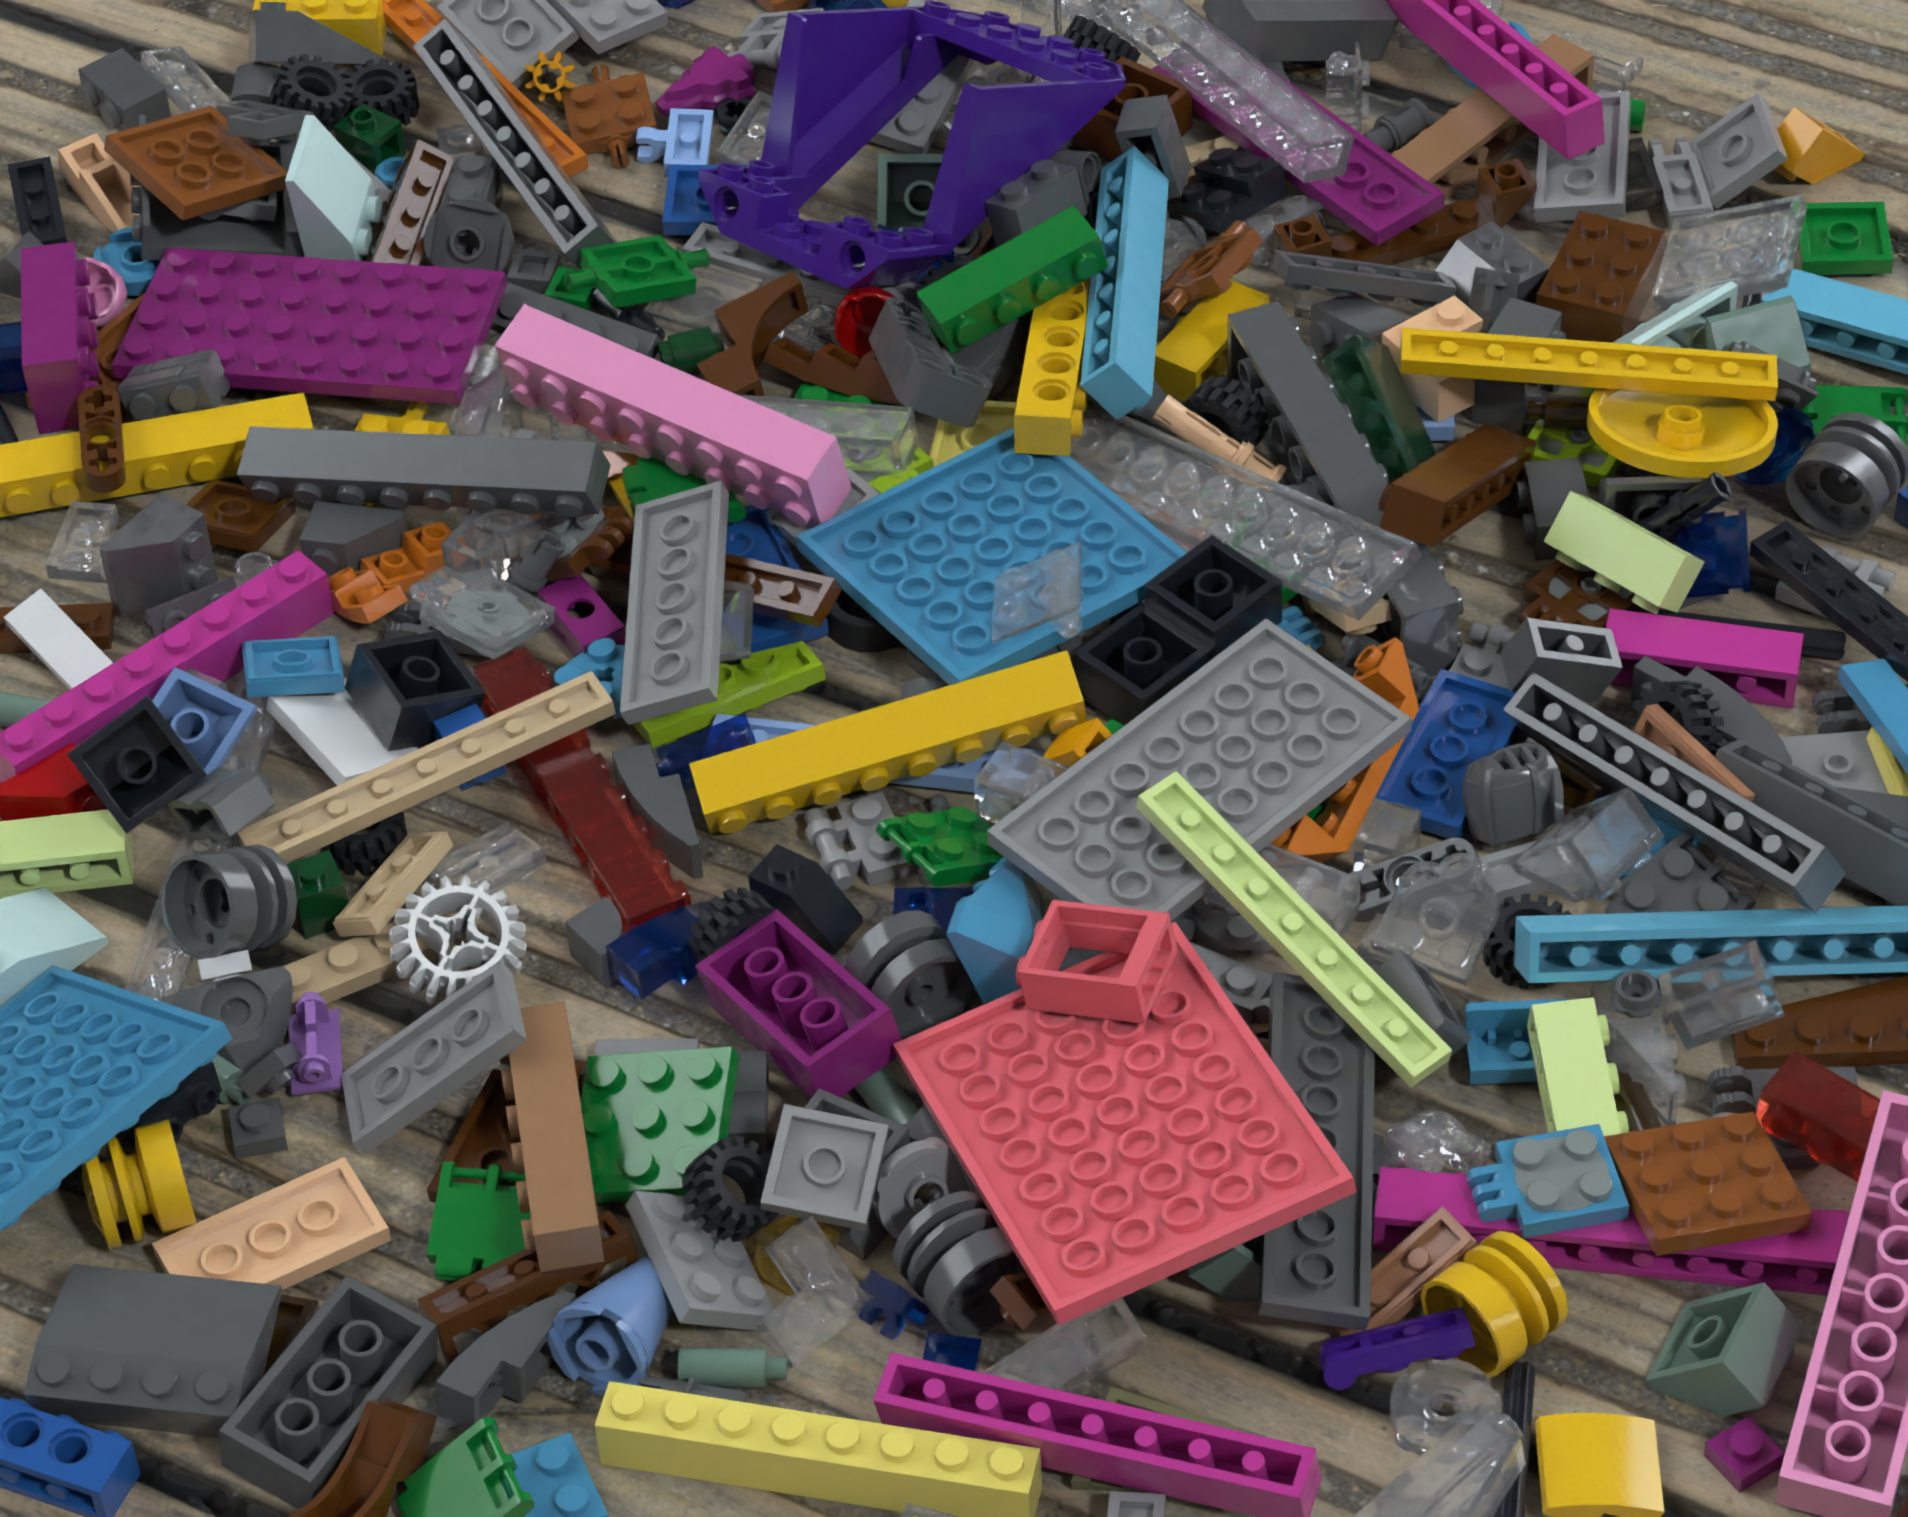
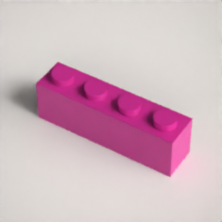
[1606,609,1804,709]

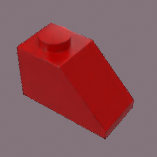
[0,742,107,821]

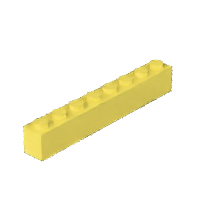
[594,1381,1042,1517]

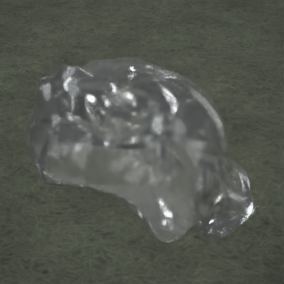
[1385,1110,1492,1174]

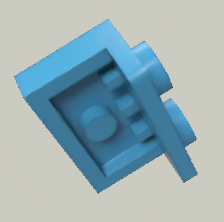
[1464,999,1568,1085]

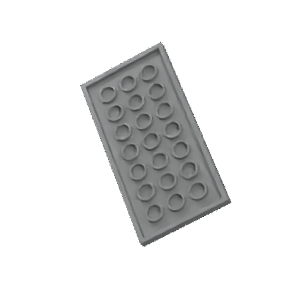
[987,619,1412,921]

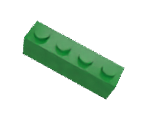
[916,205,1108,355]

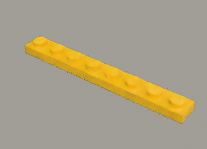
[1400,327,1778,401]

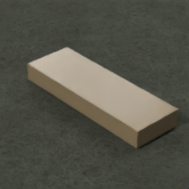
[333,831,454,937]

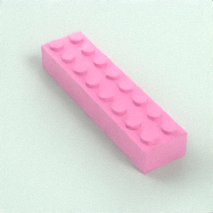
[494,304,852,527]
[1775,1090,1908,1517]

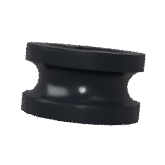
[717,98,757,138]

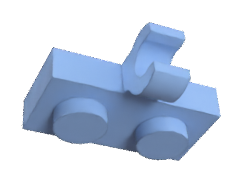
[636,108,714,177]

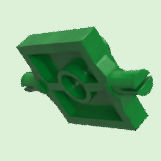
[564,235,710,308]

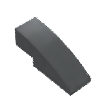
[612,743,703,879]
[436,1290,576,1429]

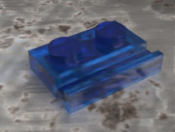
[1677,509,1751,598]

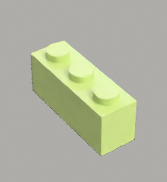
[1544,491,1705,614]
[0,809,133,899]
[1527,997,1629,1136]

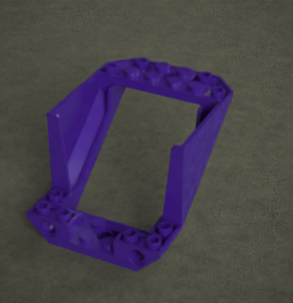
[698,0,1126,289]

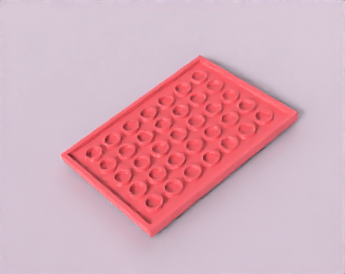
[893,922,1357,1326]

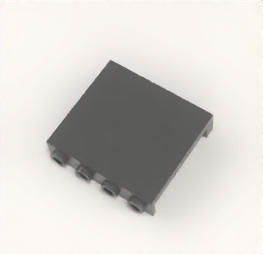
[130,115,302,261]

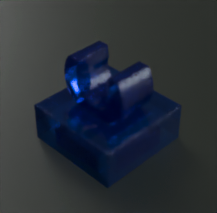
[859,1269,930,1340]

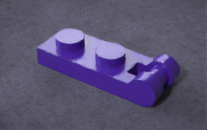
[1318,1307,1476,1390]

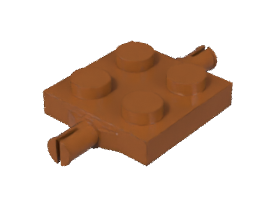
[561,64,657,169]
[1159,220,1263,318]

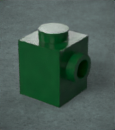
[334,104,406,175]
[286,850,349,940]

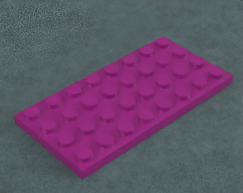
[112,247,507,405]

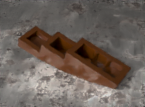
[763,337,903,405]

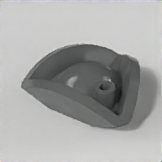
[171,966,293,1074]

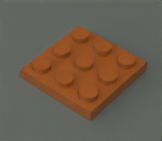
[104,105,288,220]
[1604,1111,1812,1256]

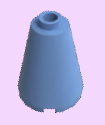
[547,1256,673,1396]

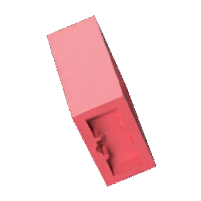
[1016,900,1178,1024]

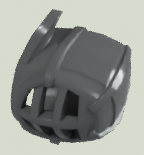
[1462,743,1564,847]

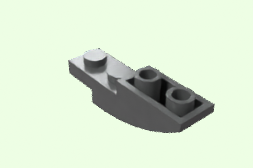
[1631,656,1792,764]

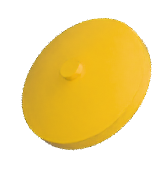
[1587,388,1778,479]

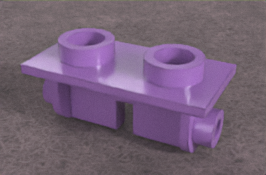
[289,992,343,1095]

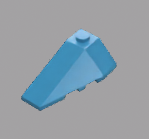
[946,857,1044,1004]

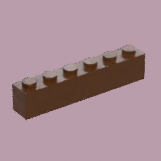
[1379,423,1537,547]

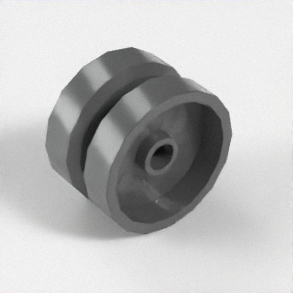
[845,910,975,1040]

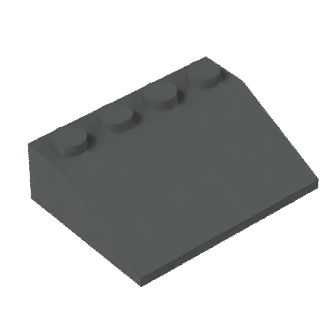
[23,1264,283,1438]

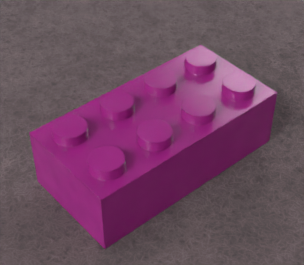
[21,242,100,434]
[695,910,902,1098]

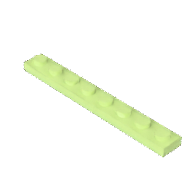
[1136,771,1452,1088]

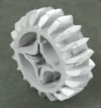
[389,875,527,1005]

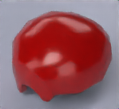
[835,286,896,358]

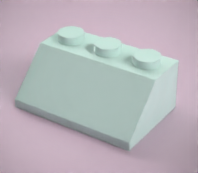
[1613,281,1738,349]

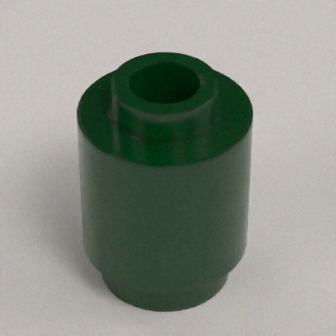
[657,326,725,376]

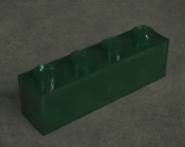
[1322,333,1436,484]

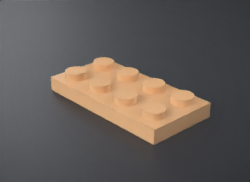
[152,1157,391,1290]

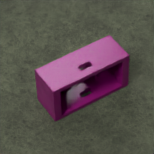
[537,574,626,657]

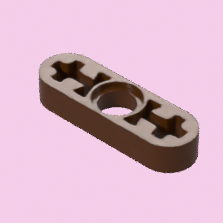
[78,385,126,493]

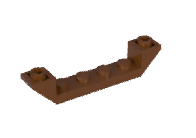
[1273,158,1537,265]

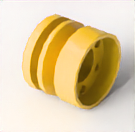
[81,1119,197,1251]
[1421,1230,1569,1378]

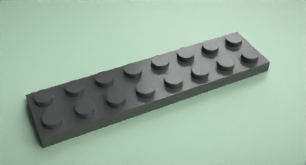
[1258,972,1375,1331]

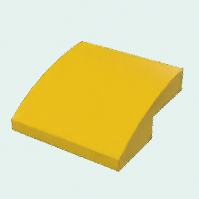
[1535,1413,1664,1517]

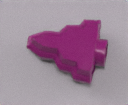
[655,46,758,117]

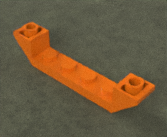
[1260,637,1419,870]

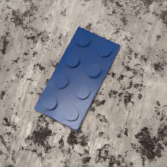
[722,505,829,661]
[1367,669,1520,839]

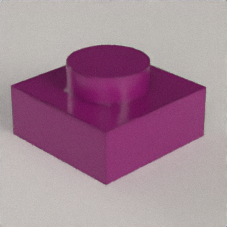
[1704,1416,1785,1493]

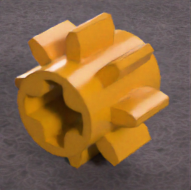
[525,51,576,102]

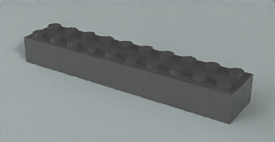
[1227,301,1464,677]

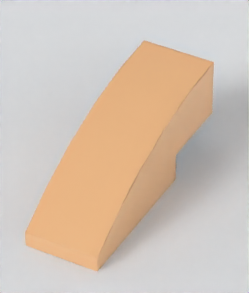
[58,133,139,233]

